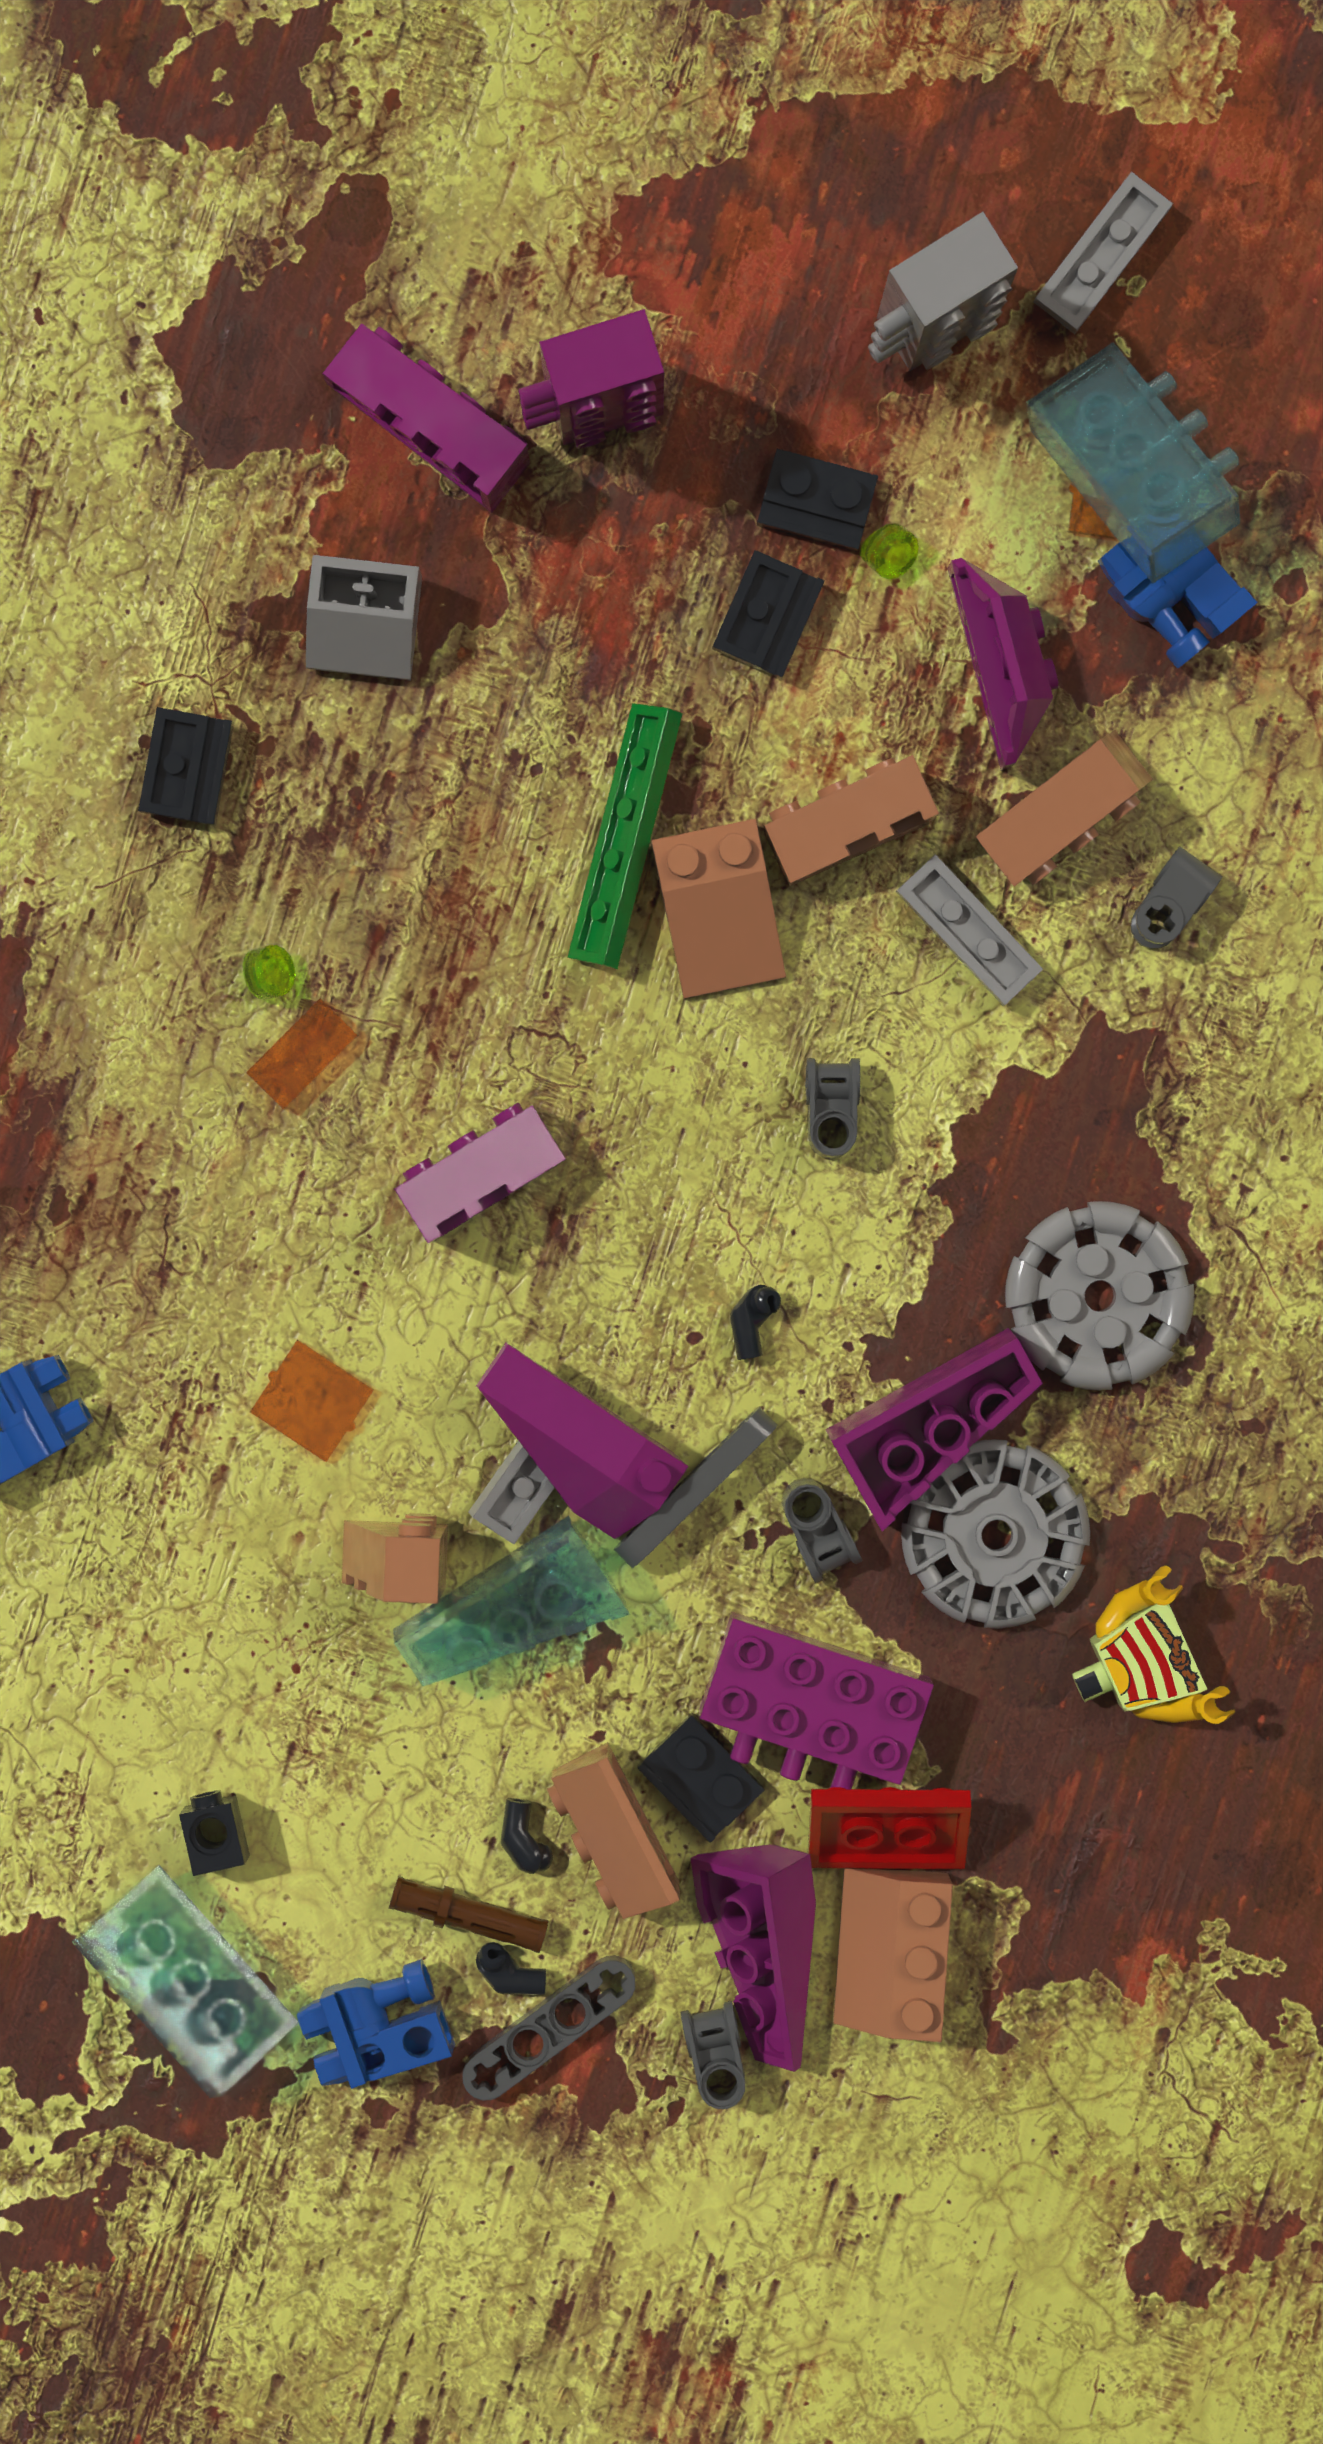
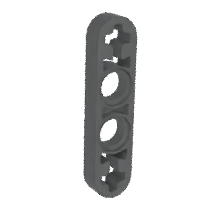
[614,1406,778,1568]
[462,1955,635,2101]

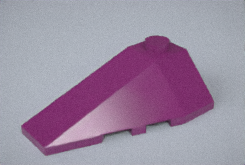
[476,1342,689,1539]
[690,1844,816,2072]

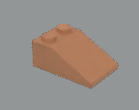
[652,818,786,999]

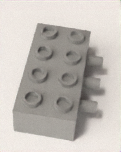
[868,212,1018,371]

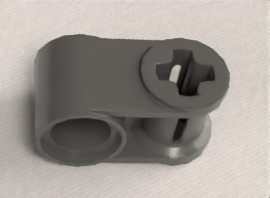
[1131,846,1223,949]
[805,1058,860,1159]
[782,1478,863,1584]
[680,2001,745,2109]

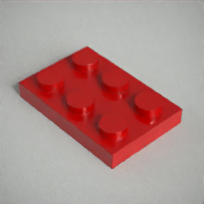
[808,1787,972,1869]

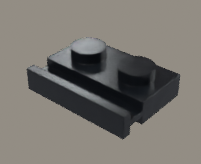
[756,448,878,553]
[712,550,825,680]
[138,707,234,826]
[637,1712,765,1843]

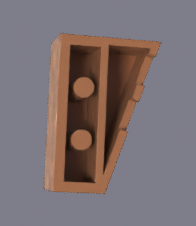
[342,1514,448,1604]

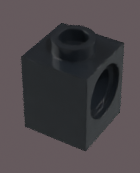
[179,1790,250,1876]

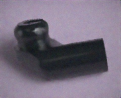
[730,1285,781,1360]
[501,1798,553,1874]
[476,1942,546,1995]

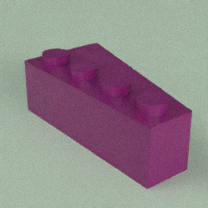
[322,323,530,513]
[825,1328,1043,1532]

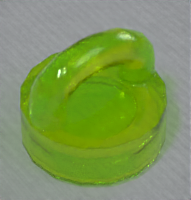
[860,523,919,579]
[243,945,296,999]

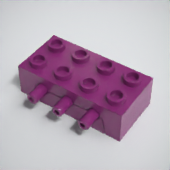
[518,309,664,449]
[699,1611,934,1789]

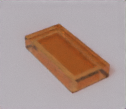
[246,998,358,1110]

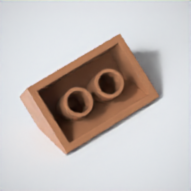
[547,1742,680,1919]
[833,1868,953,2042]

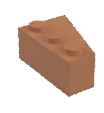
[975,730,1153,886]
[763,755,939,887]

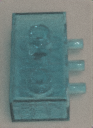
[1026,342,1240,583]

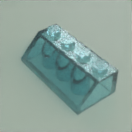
[71,1865,299,2098]

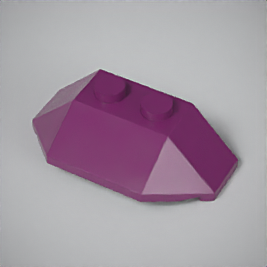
[947,558,1058,771]

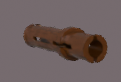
[388,1876,549,1953]

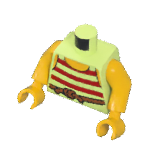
[1072,1566,1235,1724]

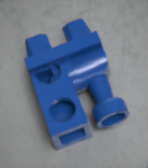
[1098,519,1258,669]
[0,1355,94,1485]
[297,1959,456,2089]

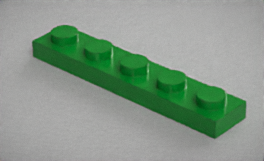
[567,703,683,969]

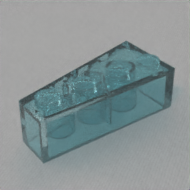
[393,1516,630,1686]

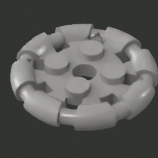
[1005,1201,1194,1391]
[901,1439,1091,1629]

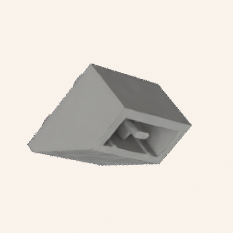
[306,555,422,681]

